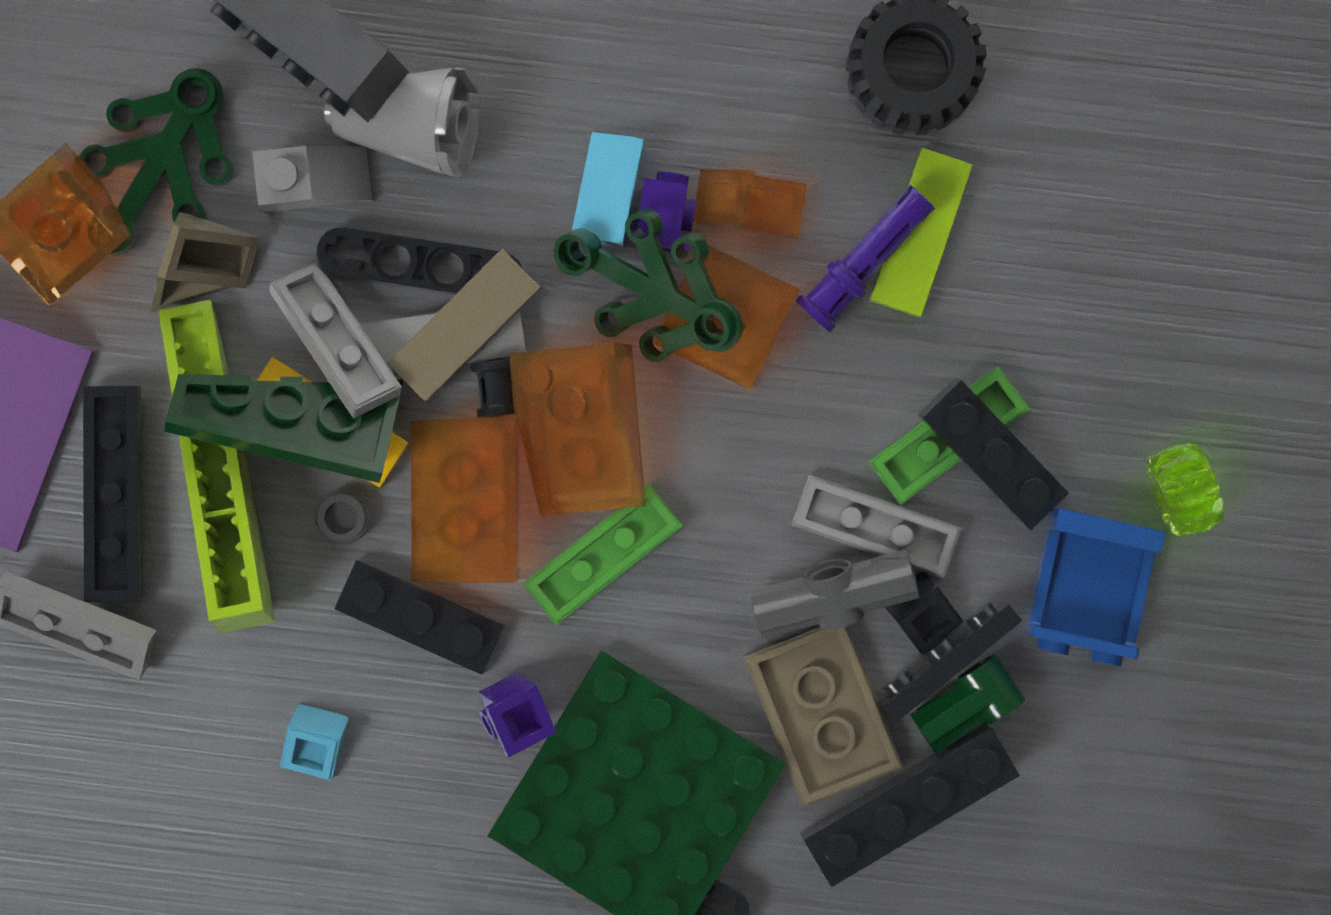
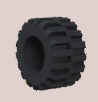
[846,0,987,136]

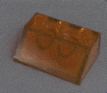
[411,418,519,583]

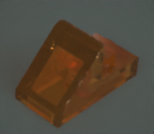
[693,169,807,239]

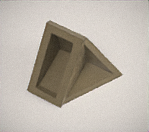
[150,212,260,313]

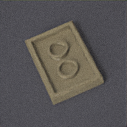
[743,626,904,808]

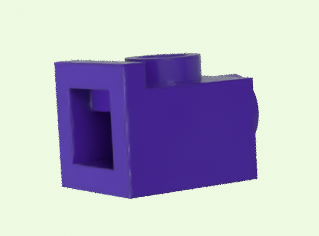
[635,171,696,255]
[479,673,557,757]

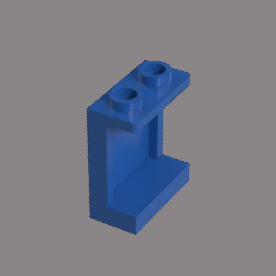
[1025,508,1166,667]

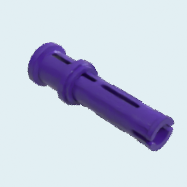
[795,185,936,332]

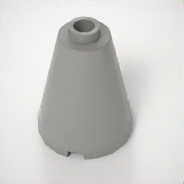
[324,67,480,177]

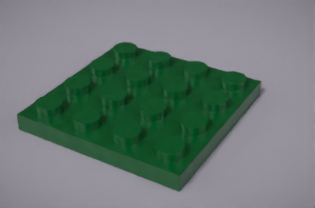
[487,650,786,915]

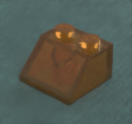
[0,143,130,306]
[654,245,800,391]

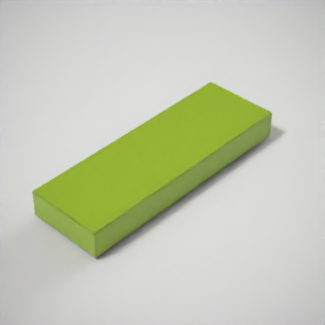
[869,147,973,318]

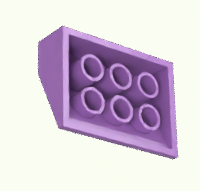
[0,317,94,552]

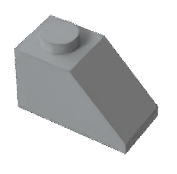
[252,145,373,213]

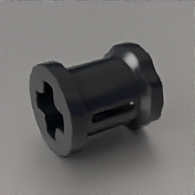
[470,359,524,418]

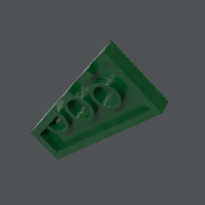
[164,374,404,483]

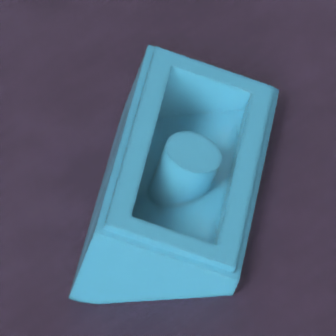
[572,132,644,248]

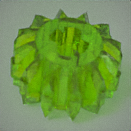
[1146,443,1224,536]

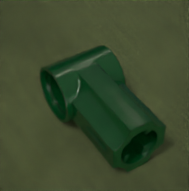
[909,654,1025,754]

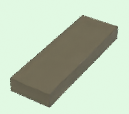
[387,248,542,402]

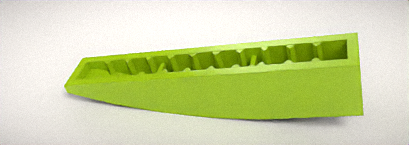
[158,299,275,633]

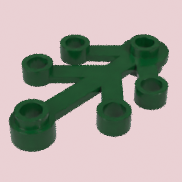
[79,68,234,256]
[553,208,743,362]

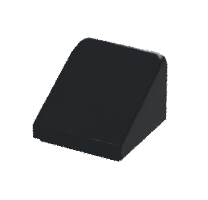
[884,572,964,655]

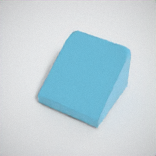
[280,704,348,781]

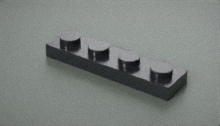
[83,386,142,602]

